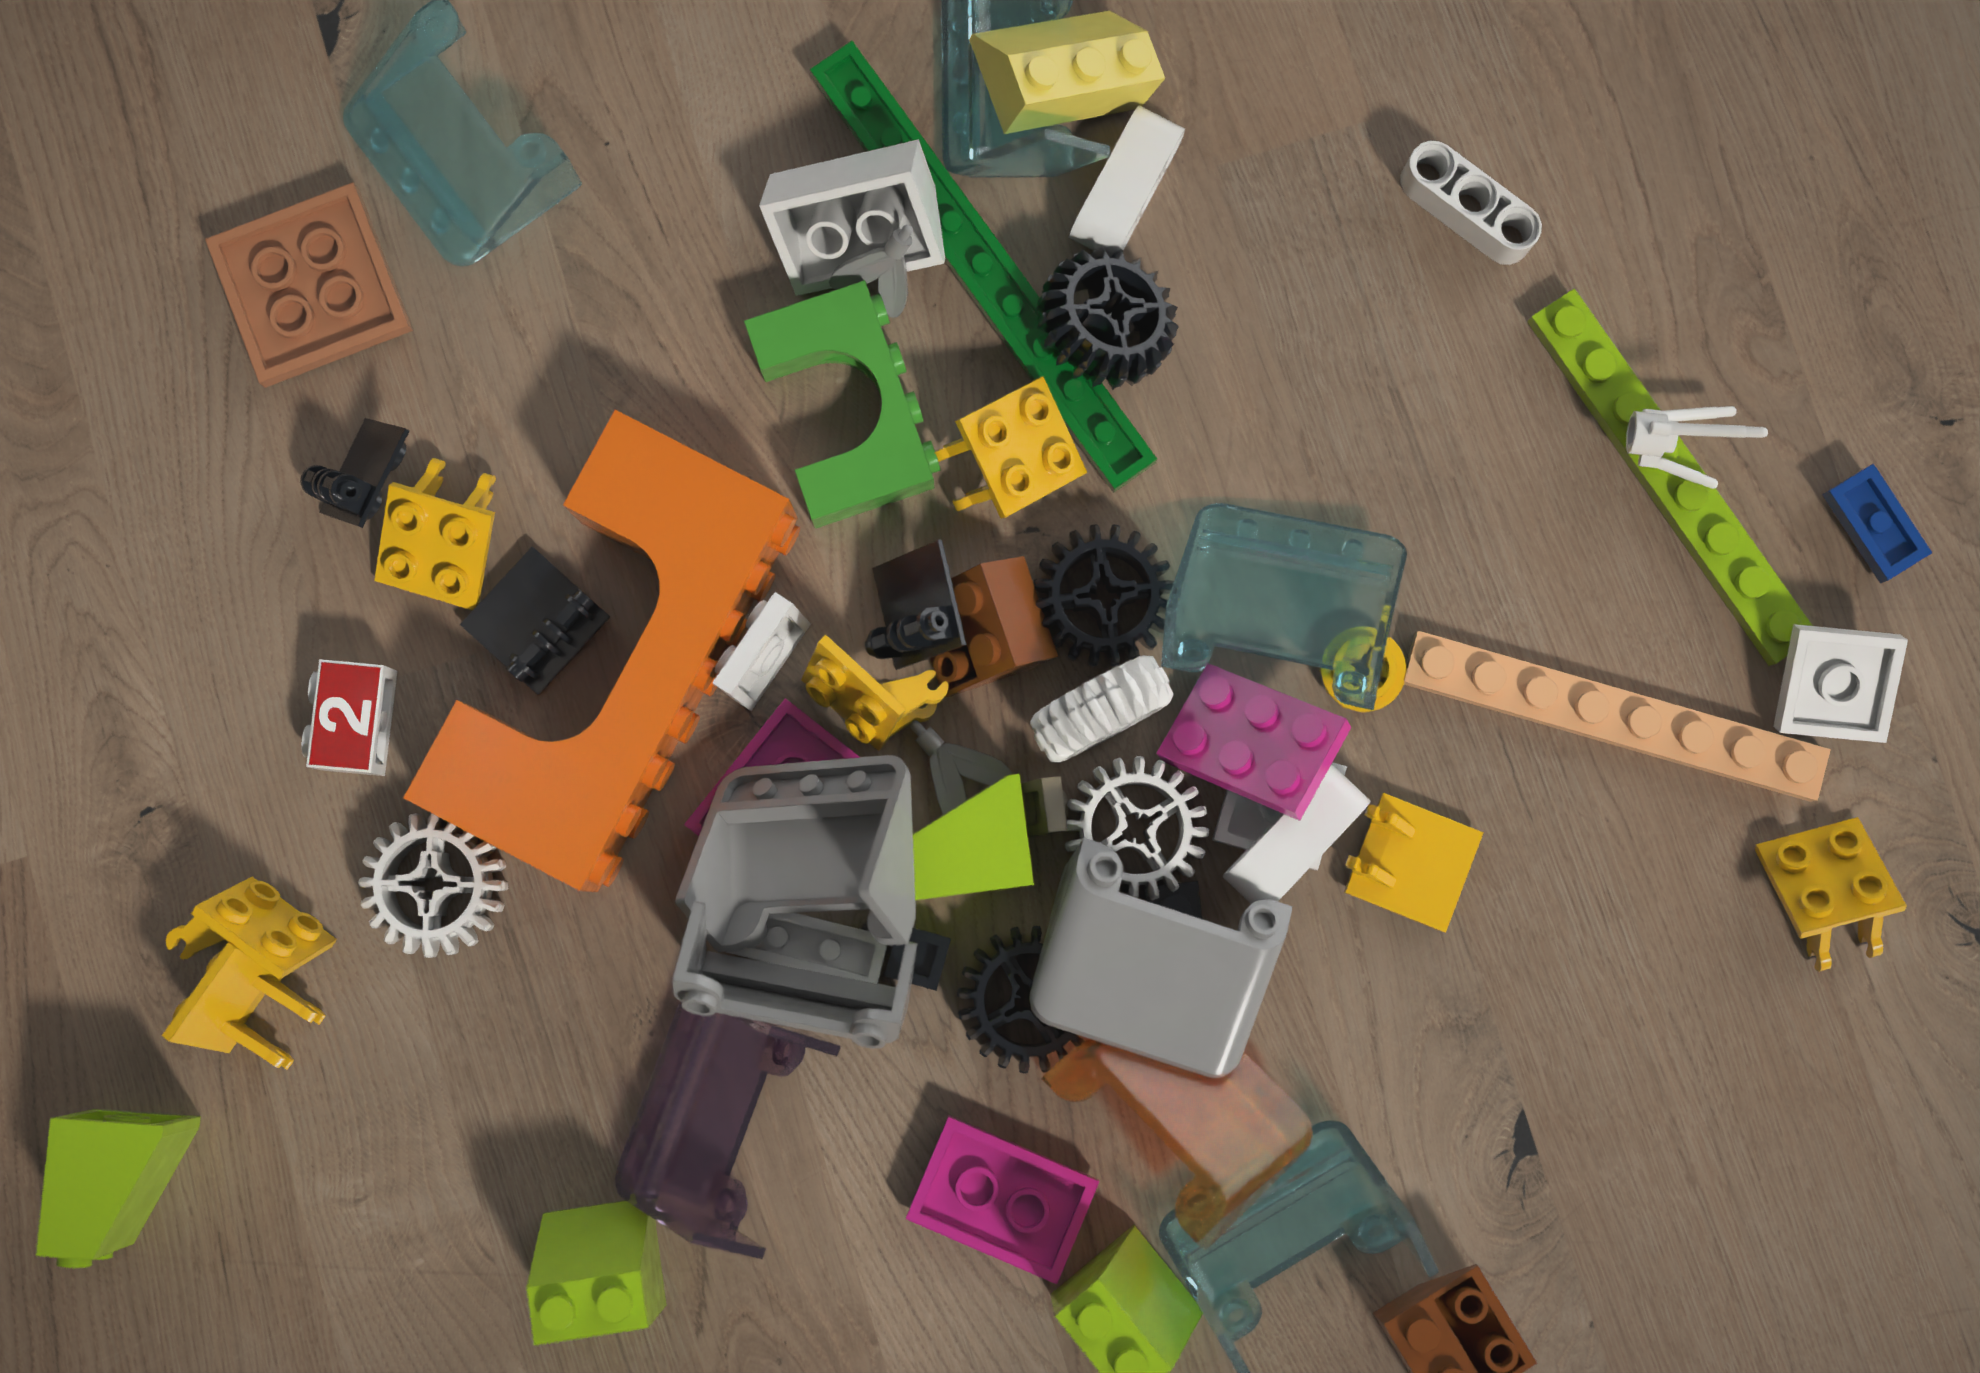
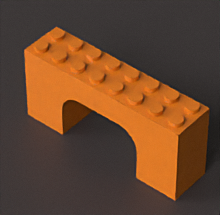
[403,409,800,892]

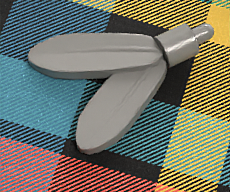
[829,225,913,318]
[910,720,1012,814]

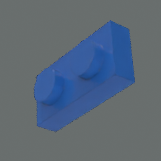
[1822,463,1932,583]

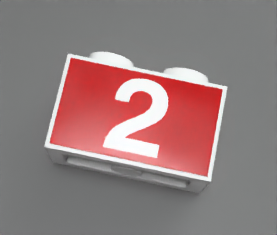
[301,659,397,776]

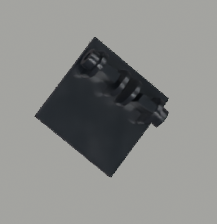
[300,418,410,528]
[865,539,966,670]
[460,547,610,696]

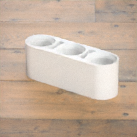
[1069,105,1185,257]
[1400,141,1542,265]
[1223,764,1371,904]

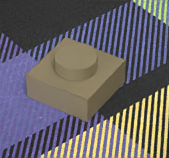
[1021,776,1069,837]

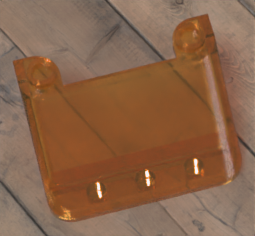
[1041,1039,1313,1250]

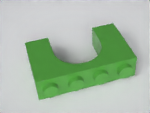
[744,280,941,529]

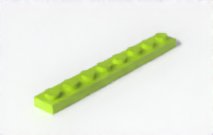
[1527,288,1813,666]

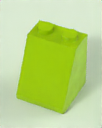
[913,774,1034,900]
[36,1109,201,1268]
[526,1196,667,1346]
[1050,1225,1204,1373]

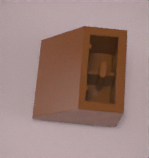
[930,556,1058,698]
[1373,1264,1537,1373]

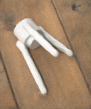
[1626,406,1768,489]

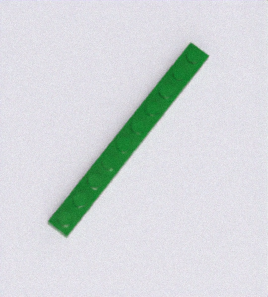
[809,41,1157,493]

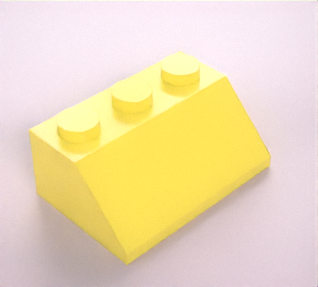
[969,11,1165,134]

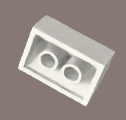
[759,139,945,296]

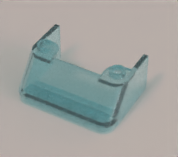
[941,0,1110,178]
[1159,1120,1439,1373]

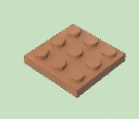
[205,182,413,388]

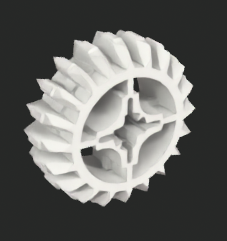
[1030,655,1174,763]
[1065,756,1209,900]
[358,813,508,958]

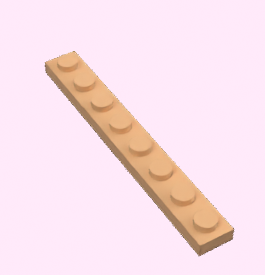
[1404,631,1831,802]

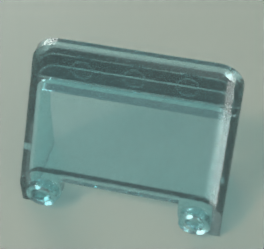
[343,0,582,266]
[1161,503,1407,710]

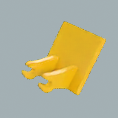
[934,376,1088,519]
[374,458,496,610]
[801,635,948,751]
[1344,793,1484,933]
[1755,817,1907,972]
[166,876,337,980]
[161,942,326,1070]

